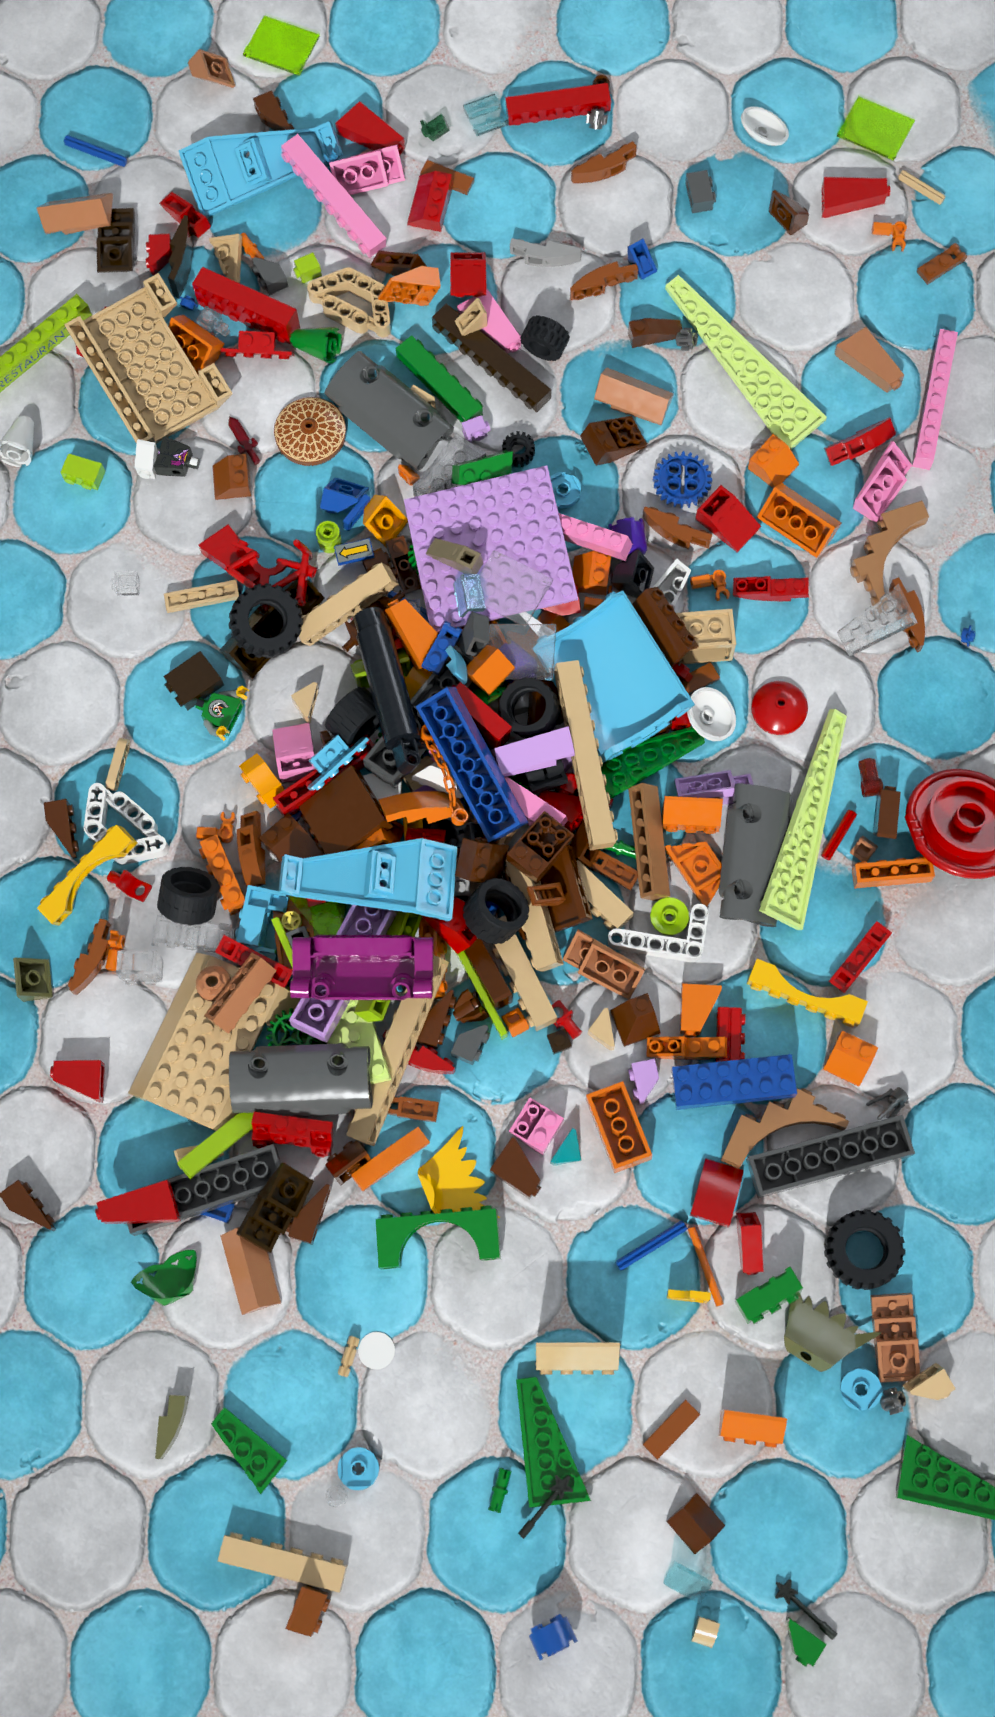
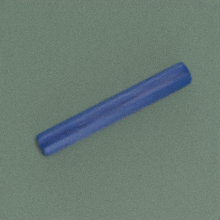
[63,135,128,167]
[616,1221,687,1270]

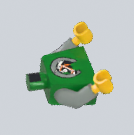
[195,686,250,741]

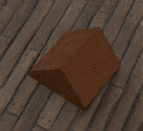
[666,1493,725,1554]

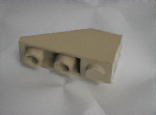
[426,538,483,578]

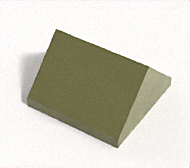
[13,957,53,1002]

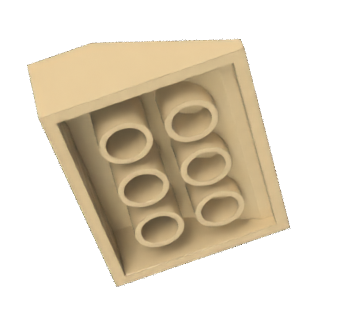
[536,1343,620,1375]

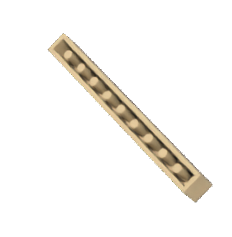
[553,660,618,850]
[346,955,449,1146]

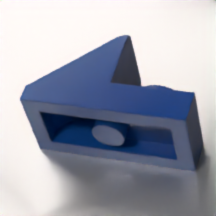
[627,238,657,280]

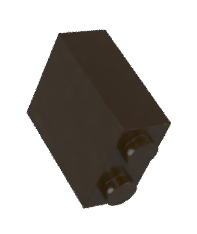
[164,651,224,711]

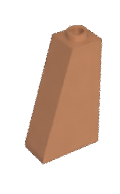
[834,327,904,393]

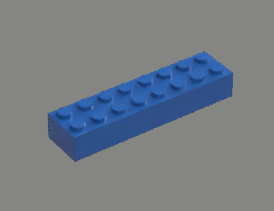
[416,687,528,843]

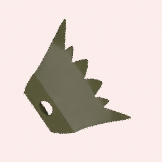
[784,1295,881,1372]

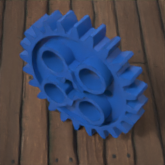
[653,451,712,509]

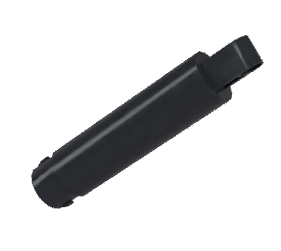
[353,607,433,775]

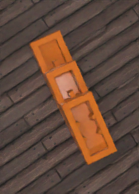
[351,1127,430,1192]

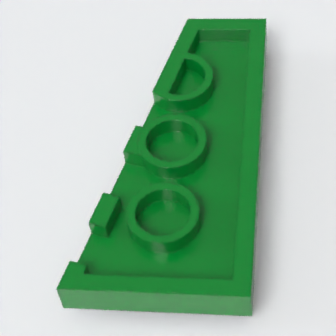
[211,1407,288,1494]

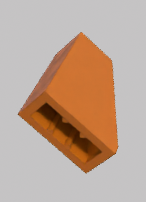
[680,984,722,1037]

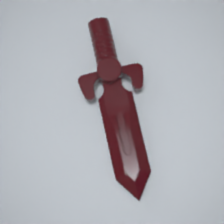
[228,416,260,465]

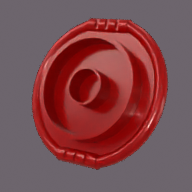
[904,769,995,879]

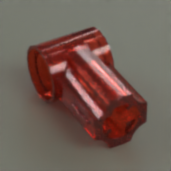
[858,758,883,797]

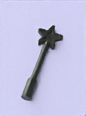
[518,1475,573,1539]
[775,1579,837,1640]

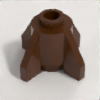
[453,989,489,1023]

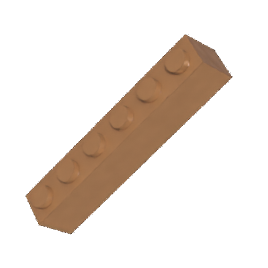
[629,783,670,901]

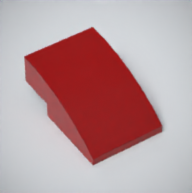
[689,1158,744,1227]

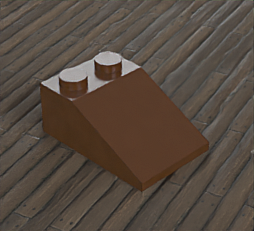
[259,813,326,863]
[455,838,509,883]
[325,1140,371,1186]

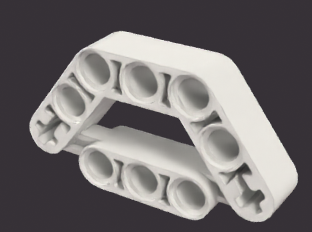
[84,783,169,865]

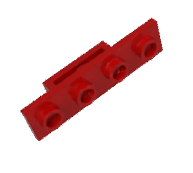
[221,331,294,360]

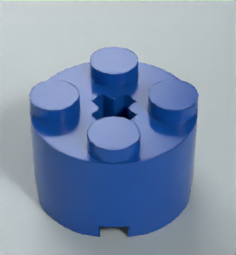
[529,1614,578,1661]

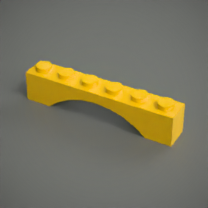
[37,825,138,926]
[747,959,868,1027]

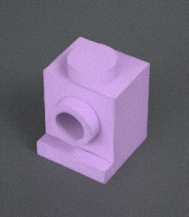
[461,415,490,446]

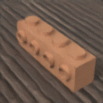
[204,953,276,1034]

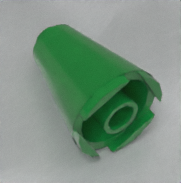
[290,327,342,364]

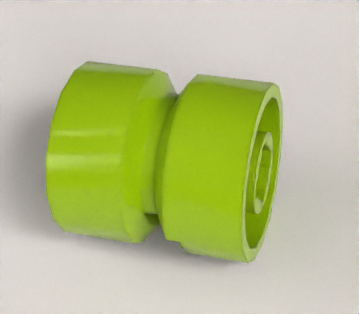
[316,521,342,553]

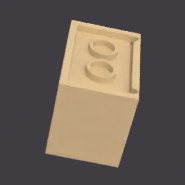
[676,609,736,665]

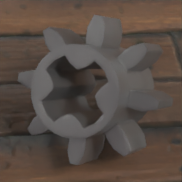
[586,109,608,129]
[676,328,698,351]
[880,1387,906,1415]

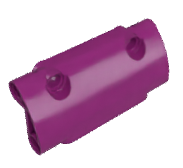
[290,935,434,1000]

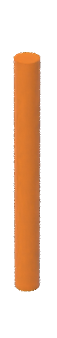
[688,1227,724,1307]

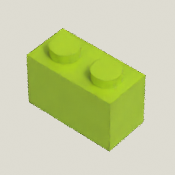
[60,453,106,490]

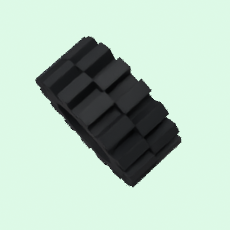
[502,431,535,467]

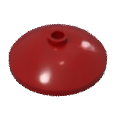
[751,681,808,735]

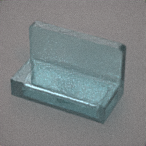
[453,574,486,617]
[663,1560,713,1604]

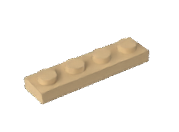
[164,580,240,613]

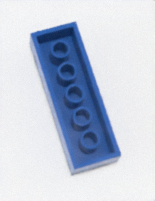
[671,1054,797,1110]

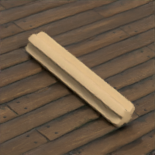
[898,170,946,205]

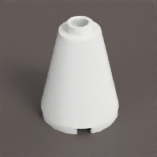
[0,416,34,467]

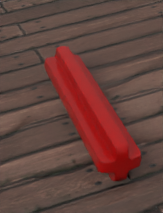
[821,810,857,860]

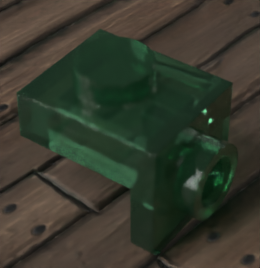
[420,114,450,141]

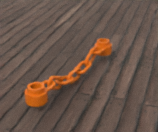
[419,725,468,826]

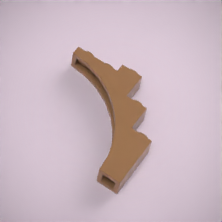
[850,501,929,613]
[720,1088,849,1168]

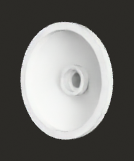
[741,107,789,146]
[687,687,736,741]

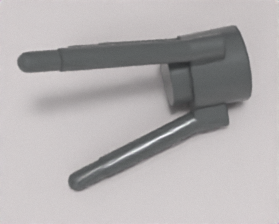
[866,1087,909,1120]

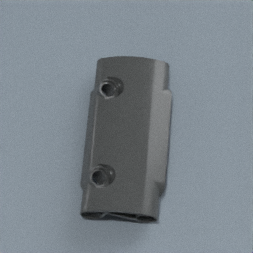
[324,351,454,471]
[718,783,791,927]
[229,1043,373,1116]

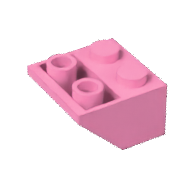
[509,1098,564,1155]

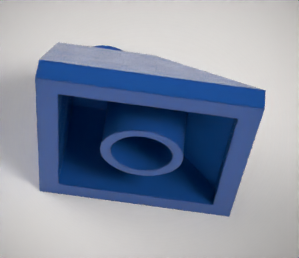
[320,477,369,514]

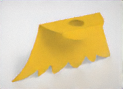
[418,1126,500,1218]

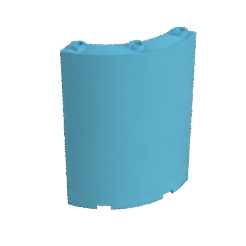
[533,591,695,763]

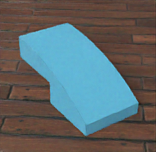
[445,645,467,685]

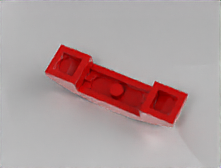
[829,921,892,993]
[215,935,293,988]

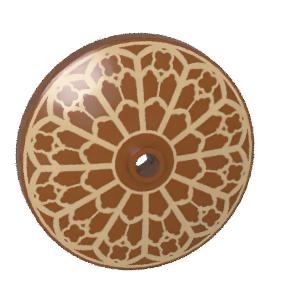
[274,397,346,466]

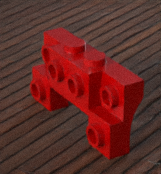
[251,1112,333,1157]

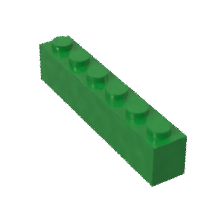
[395,335,483,423]

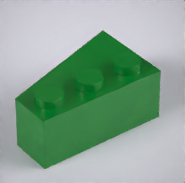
[451,451,513,485]
[735,1267,803,1324]

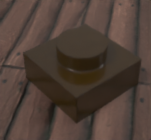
[547,1029,572,1055]

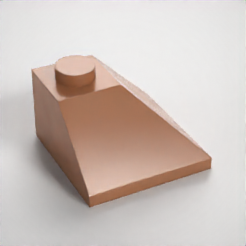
[188,49,235,88]

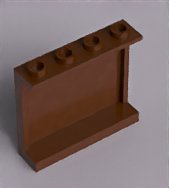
[632,587,699,668]
[299,765,393,855]
[503,845,593,940]

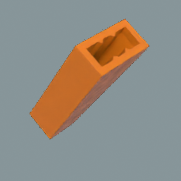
[384,599,438,670]

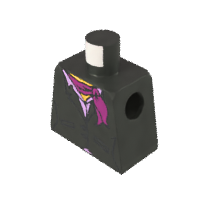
[154,436,200,477]

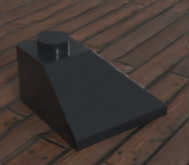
[611,550,654,598]

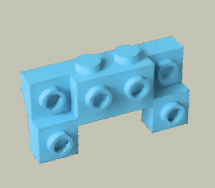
[235,885,290,961]

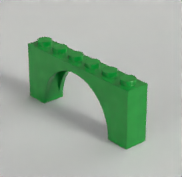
[376,1205,501,1270]

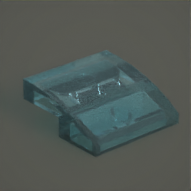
[463,94,509,136]

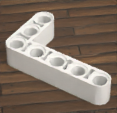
[608,904,709,962]

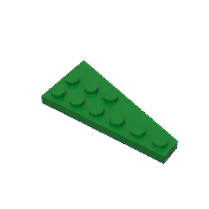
[601,726,705,799]
[516,1377,591,1508]

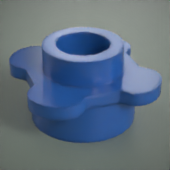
[179,295,198,311]
[961,625,976,647]

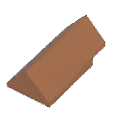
[36,193,113,235]
[594,368,674,426]
[562,929,645,1000]
[220,1227,281,1315]

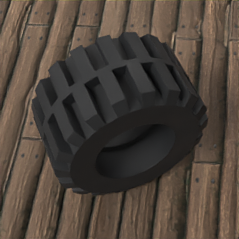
[520,315,570,361]

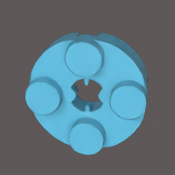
[550,472,581,509]
[840,1367,882,1411]
[337,1447,379,1491]

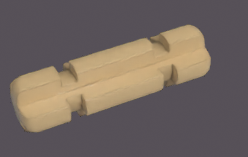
[338,1336,360,1377]

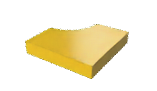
[667,1289,711,1303]

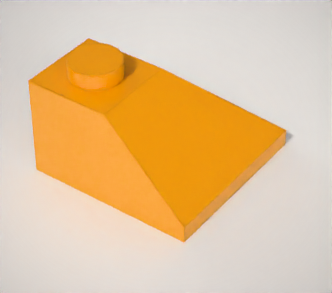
[363,495,408,548]

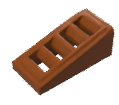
[527,882,566,906]

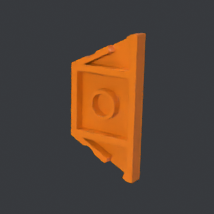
[665,842,722,907]

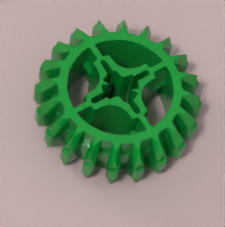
[266,1008,319,1046]

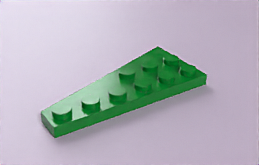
[896,1435,995,1520]

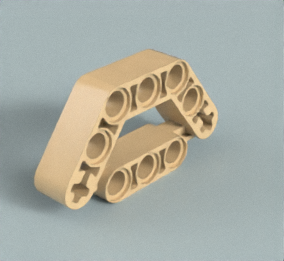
[307,267,391,337]

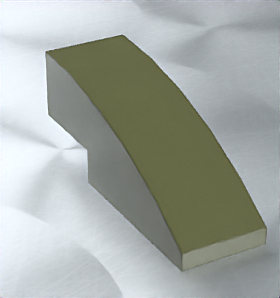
[155,1395,189,1459]

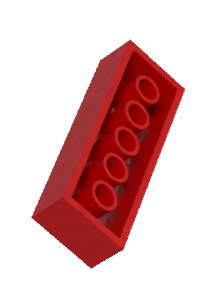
[192,267,300,344]

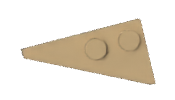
[209,234,242,283]

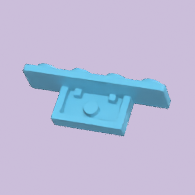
[307,735,369,791]

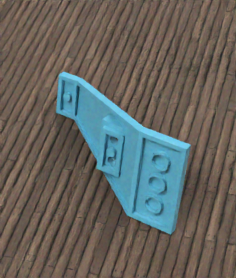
[179,121,343,218]
[278,838,457,921]

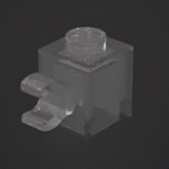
[196,306,230,337]

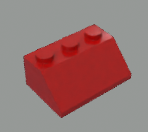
[407,171,453,232]

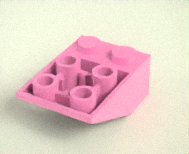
[272,723,315,783]

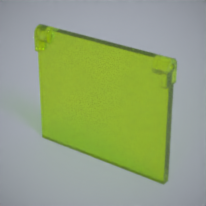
[243,16,320,76]
[837,96,915,161]

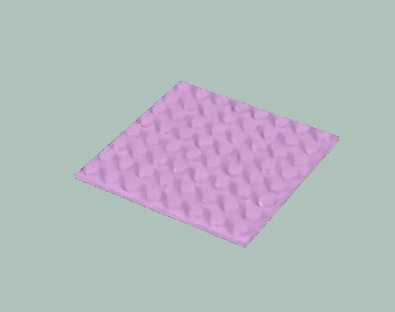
[404,465,578,633]

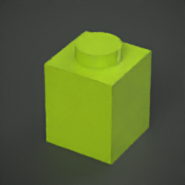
[293,252,322,284]

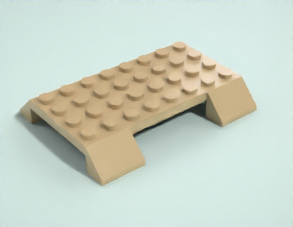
[64,273,233,444]
[128,953,301,1132]

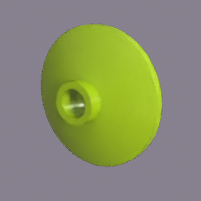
[650,897,689,935]

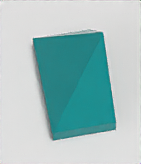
[550,1128,581,1166]

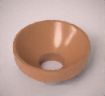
[196,966,231,1002]

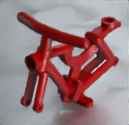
[225,539,317,606]

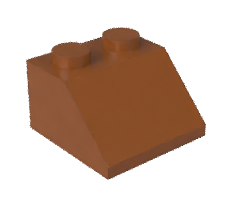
[213,454,251,500]
[285,1584,331,1637]

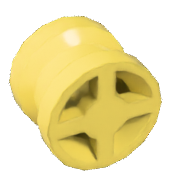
[281,911,302,931]

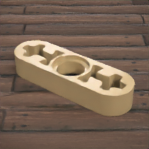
[105,738,130,791]

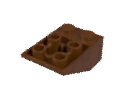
[580,416,647,466]
[507,811,574,884]

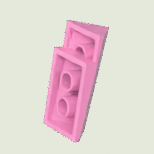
[329,145,405,195]
[853,441,912,523]

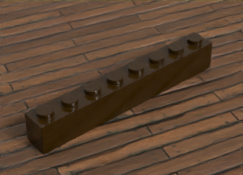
[432,303,551,412]

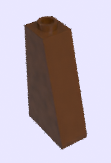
[464,939,513,1011]

